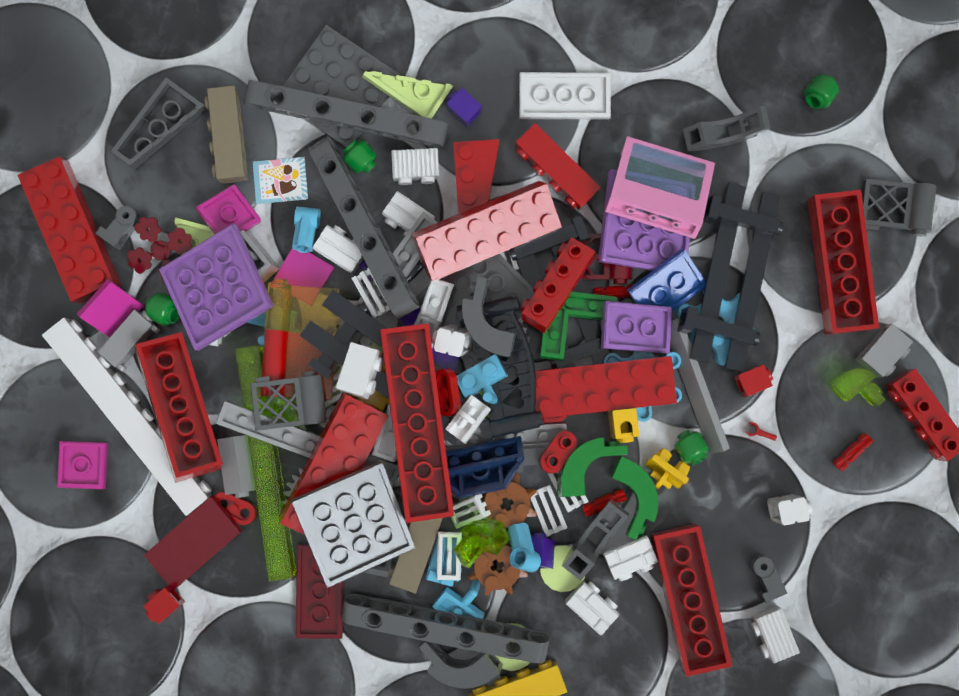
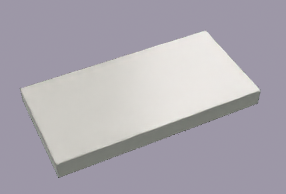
[519,72,611,119]

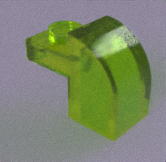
[827,368,886,406]
[454,518,511,568]

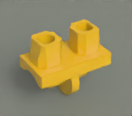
[644,448,690,489]

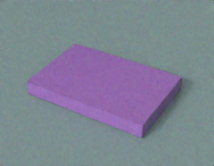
[601,301,672,354]

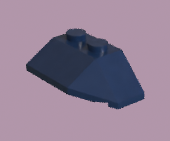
[446,436,524,498]

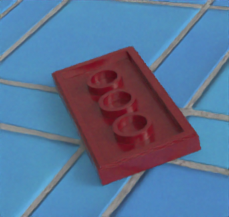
[144,495,243,591]
[296,544,344,639]

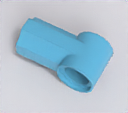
[292,206,321,253]
[508,523,541,573]

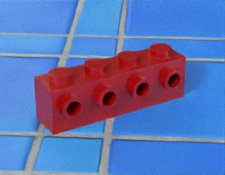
[515,123,601,211]
[520,237,595,333]
[885,368,959,461]

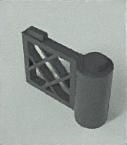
[863,179,937,237]
[250,371,327,431]

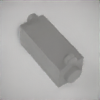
[98,310,160,372]
[217,435,258,498]

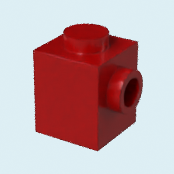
[733,364,773,397]
[143,585,185,624]

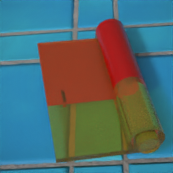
[260,279,340,400]

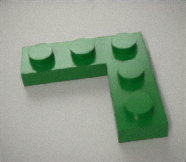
[540,292,617,361]

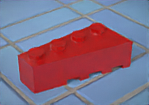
[453,139,500,214]

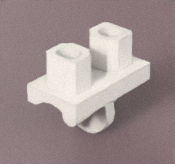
[446,395,491,444]

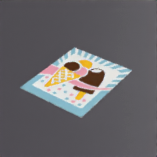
[253,157,308,204]

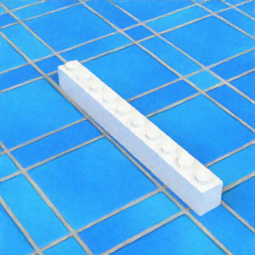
[42,318,212,516]

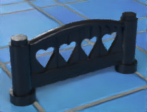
[457,296,544,443]

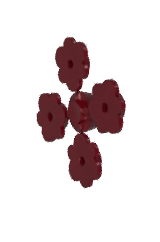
[127,217,193,283]

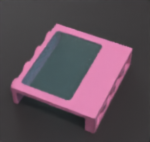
[605,136,715,239]

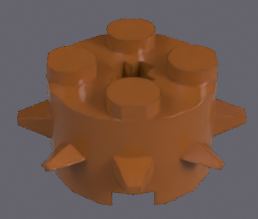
[478,473,537,534]
[467,534,528,596]

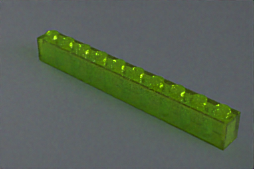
[235,345,297,582]

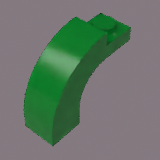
[557,437,628,497]
[610,456,658,540]

